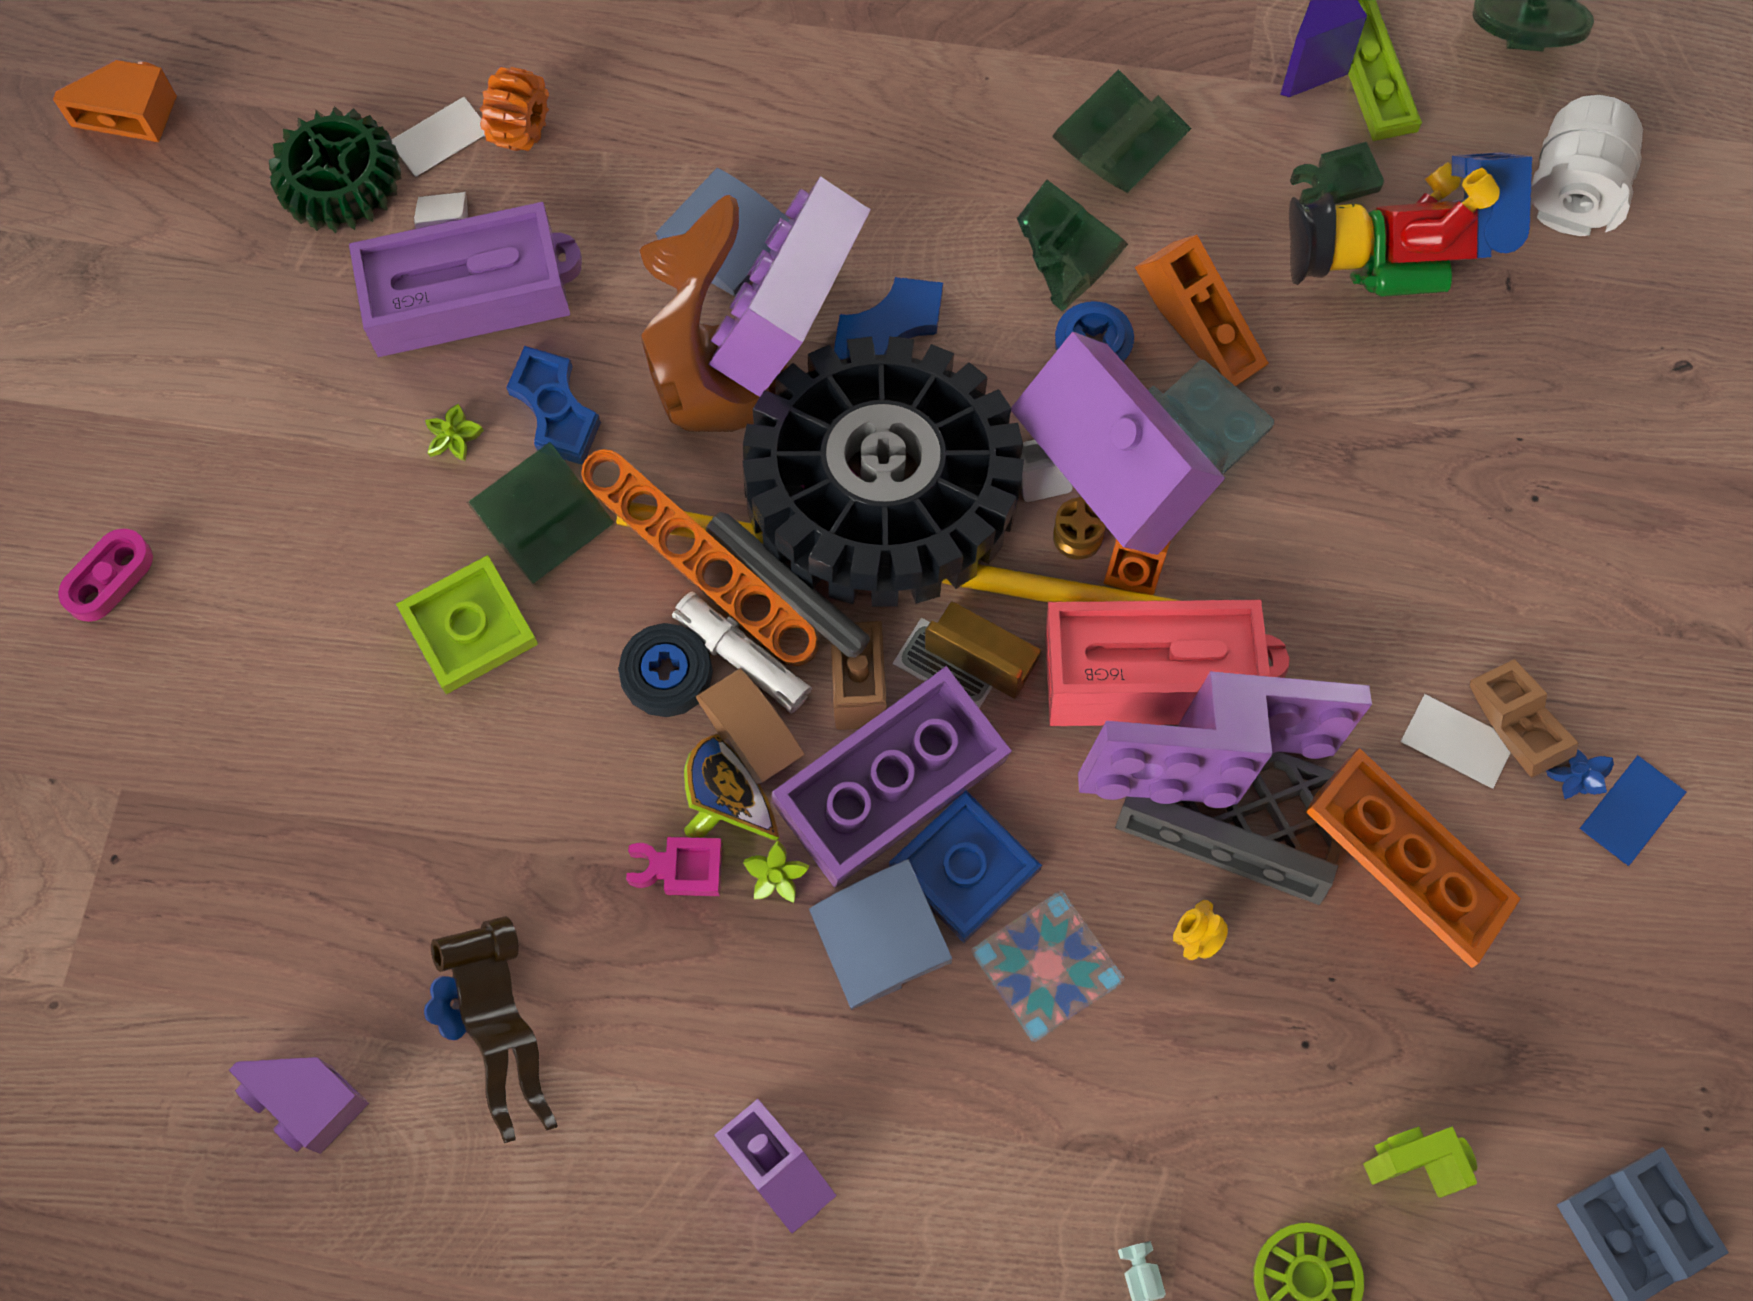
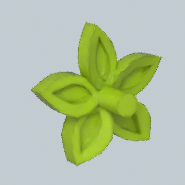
[425,404,484,461]
[743,841,810,903]

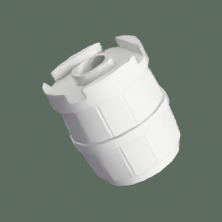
[1531,95,1643,236]

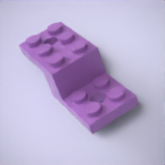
[1078,671,1372,808]

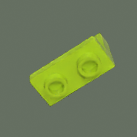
[1363,1126,1478,1198]

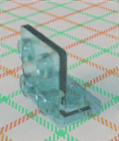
[1148,360,1274,475]

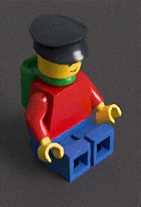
[1289,152,1532,297]

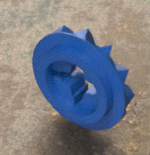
[1055,301,1134,363]

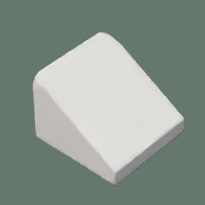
[414,192,468,229]
[1020,440,1072,502]

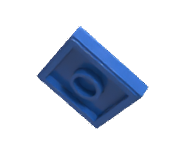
[889,790,1042,943]

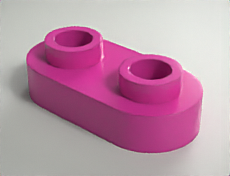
[58,528,153,622]

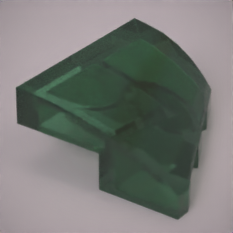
[1017,180,1128,311]

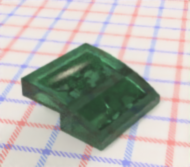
[1052,69,1192,193]
[466,442,614,584]

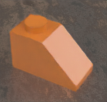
[53,60,177,142]

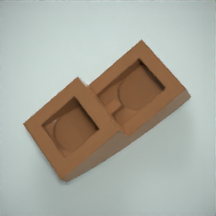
[1470,659,1579,778]
[695,668,805,784]

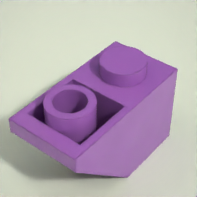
[229,1057,369,1154]

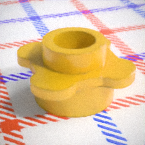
[1173,900,1228,960]

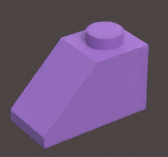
[714,1099,837,1234]

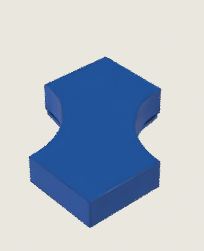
[834,277,943,360]
[506,346,601,465]

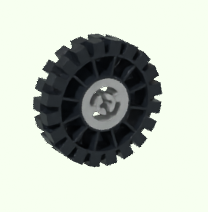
[742,336,1024,607]

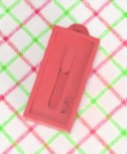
[1045,600,1290,726]

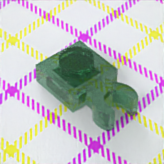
[1290,142,1384,204]

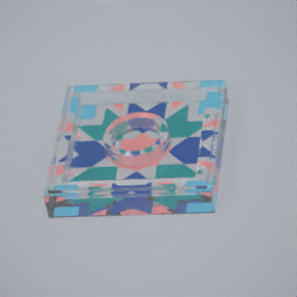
[971,889,1125,1044]

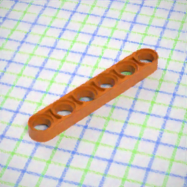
[581,449,819,667]

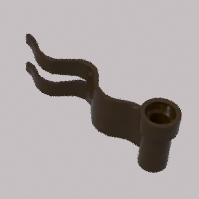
[431,916,558,1143]

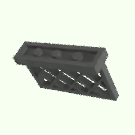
[1115,725,1342,905]

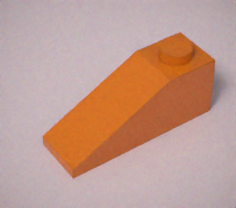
[1135,234,1269,390]

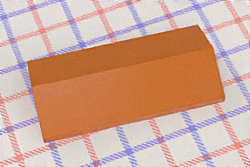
[1306,748,1521,968]

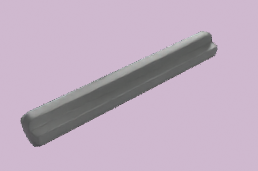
[706,512,870,658]

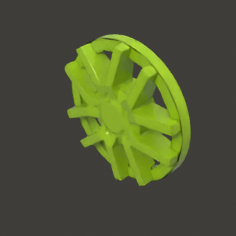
[1253,1223,1364,1301]

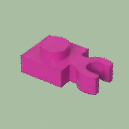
[626,837,723,896]

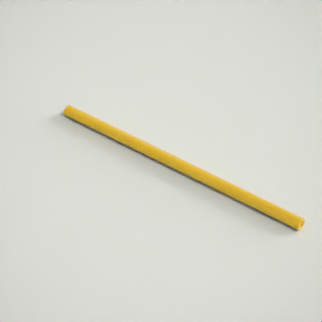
[617,502,1182,603]

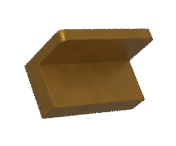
[925,601,1042,699]

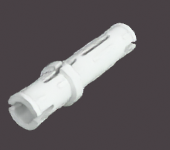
[672,591,812,714]

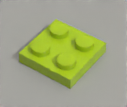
[396,555,539,695]

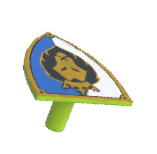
[684,734,780,841]

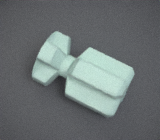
[1118,1241,1166,1301]

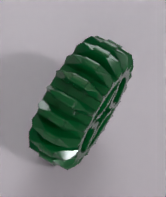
[268,106,401,233]

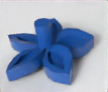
[1546,749,1614,800]

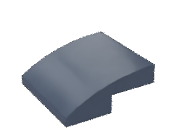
[655,168,790,296]
[809,859,952,1010]
[1557,1147,1729,1301]

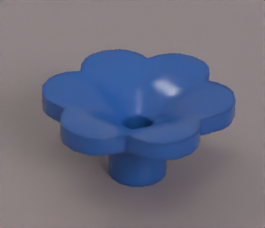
[424,976,467,1040]

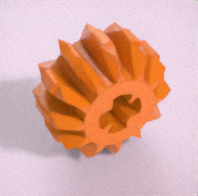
[479,67,549,151]

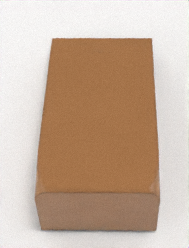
[831,621,887,730]

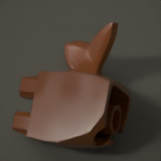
[639,195,787,432]

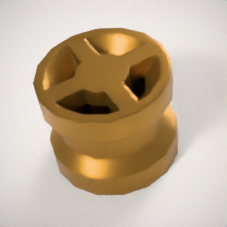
[1053,497,1106,560]

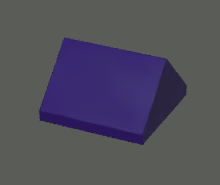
[1280,0,1367,97]

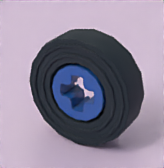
[618,623,713,717]

